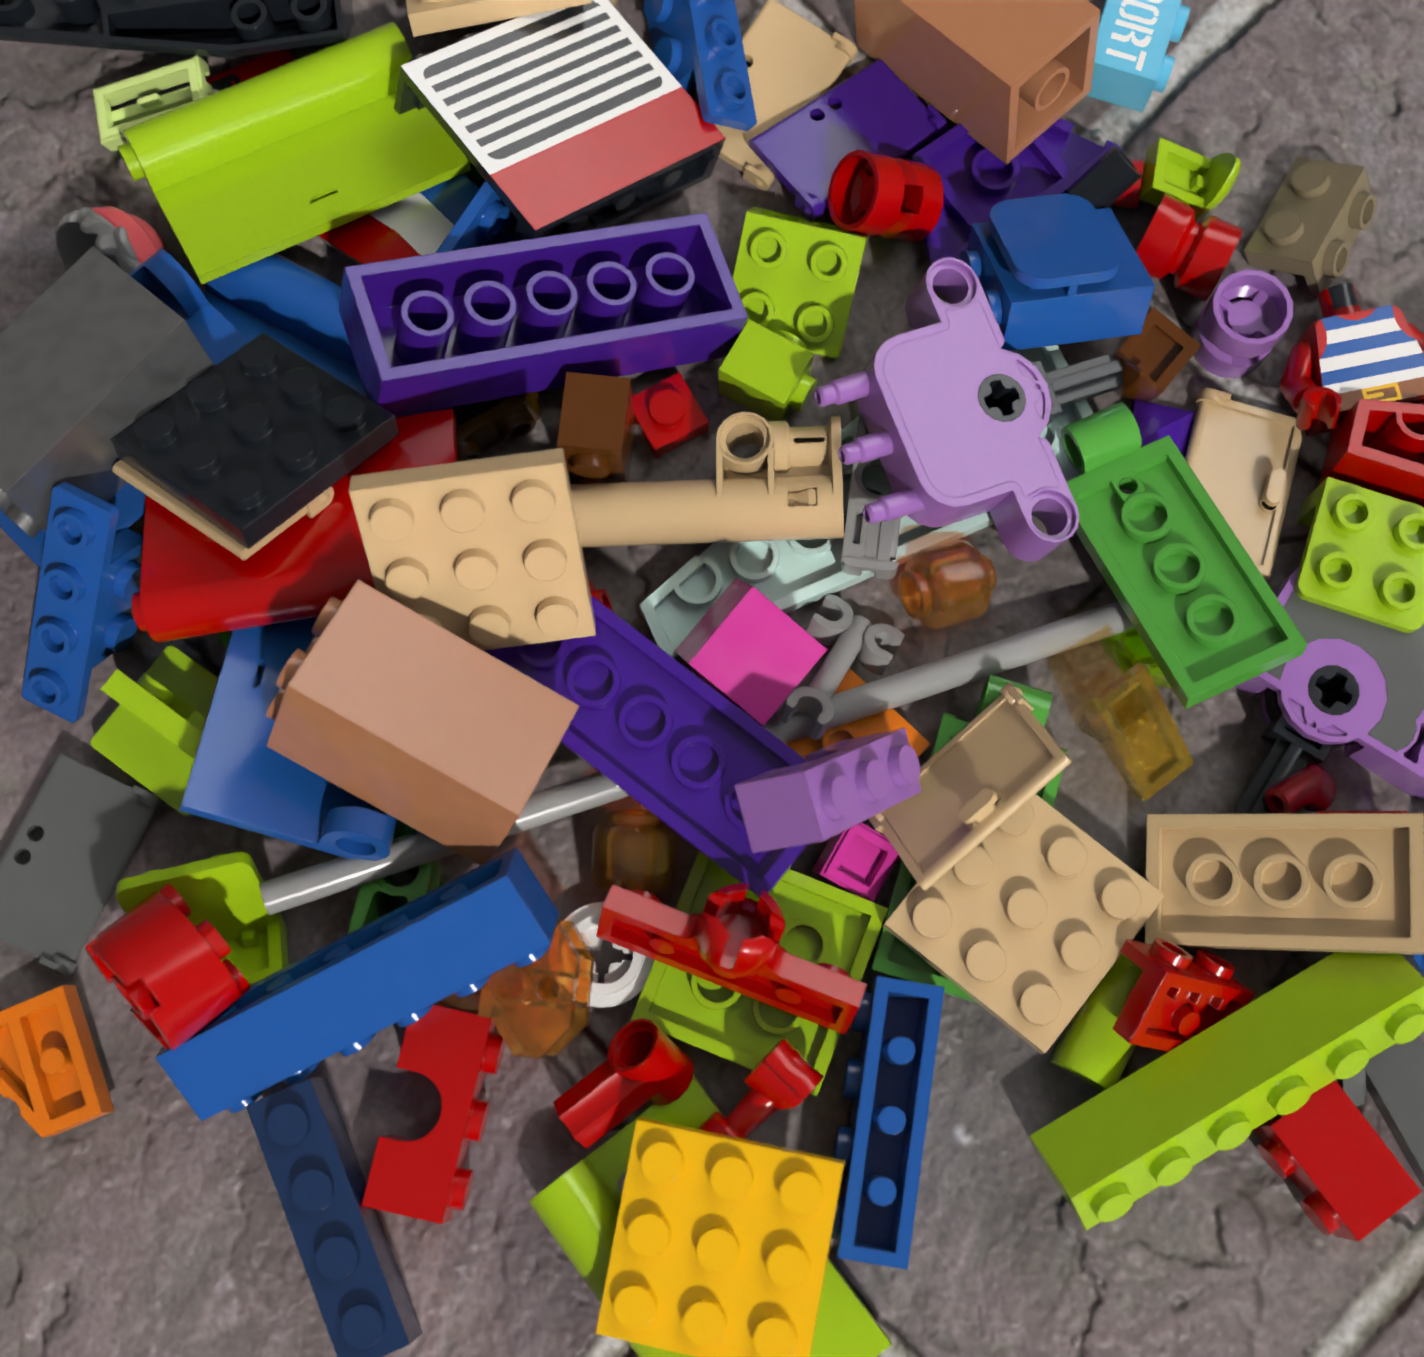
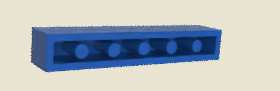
[155,847,559,1121]

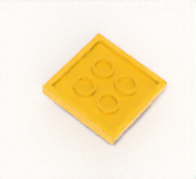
[595,1117,845,1357]

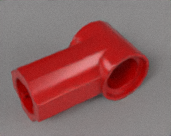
[553,1018,694,1149]

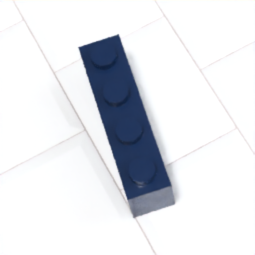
[246,1078,423,1357]

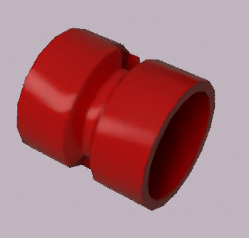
[828,149,944,243]
[1136,193,1243,302]

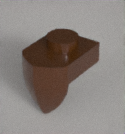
[1112,307,1201,401]

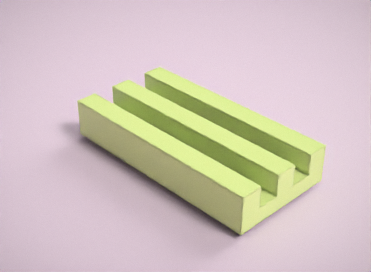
[93,55,213,152]

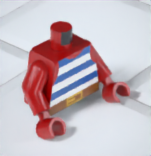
[1279,283,1424,436]

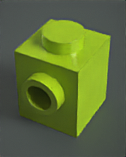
[718,319,817,421]

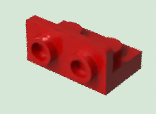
[1112,938,1254,1052]

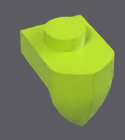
[1139,137,1241,221]

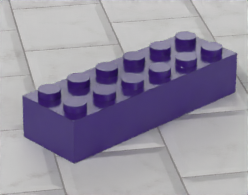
[339,212,748,417]

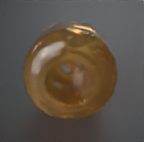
[898,540,997,629]
[590,809,676,894]

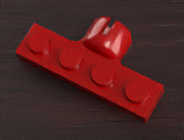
[596,883,867,1035]

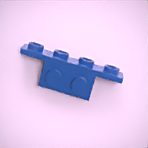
[644,0,757,131]
[22,482,143,723]

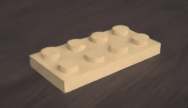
[1145,813,1424,955]

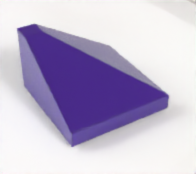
[1131,399,1194,458]

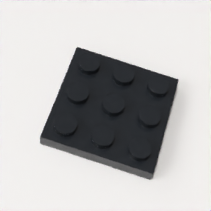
[111,333,399,550]

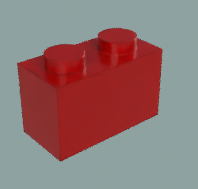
[1254,1080,1422,1242]

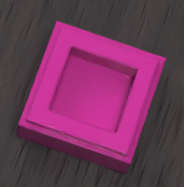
[813,822,899,902]

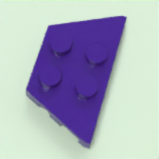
[911,118,1123,266]

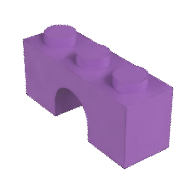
[734,728,922,853]

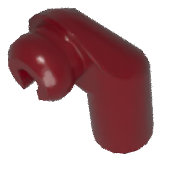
[1264,763,1337,814]

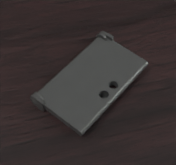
[0,753,165,976]

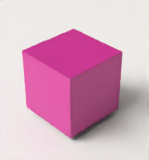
[675,578,827,726]

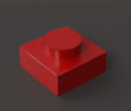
[633,372,709,459]

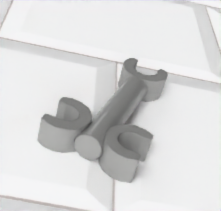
[779,594,905,740]

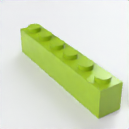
[1029,952,1424,1231]

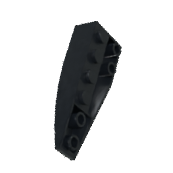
[0,0,354,58]

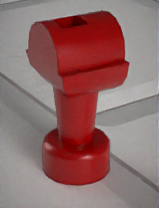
[698,1038,824,1140]

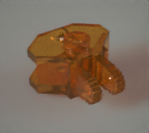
[437,920,595,1059]

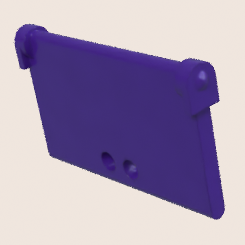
[748,59,948,221]

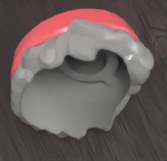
[54,206,168,274]

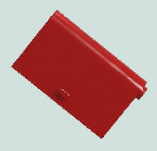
[132,409,458,643]

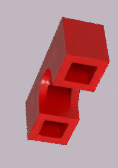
[361,1005,506,1224]

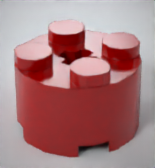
[85,884,251,1051]

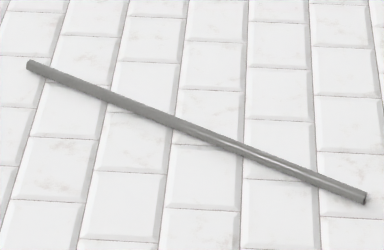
[259,601,1134,915]

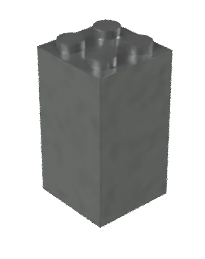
[0,246,215,539]

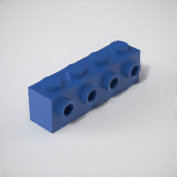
[831,976,945,1270]

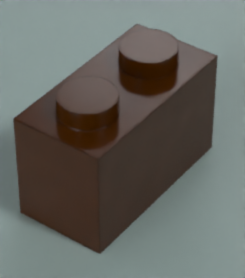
[557,372,635,484]

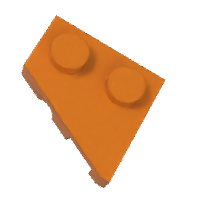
[0,985,115,1138]

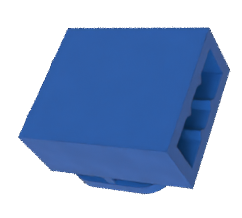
[959,194,1155,351]

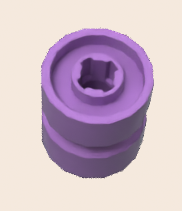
[1190,269,1293,378]

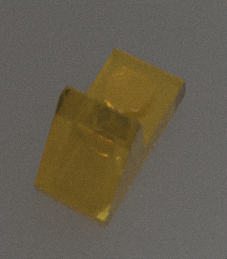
[1079,663,1194,801]

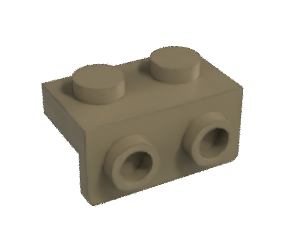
[1244,157,1376,297]

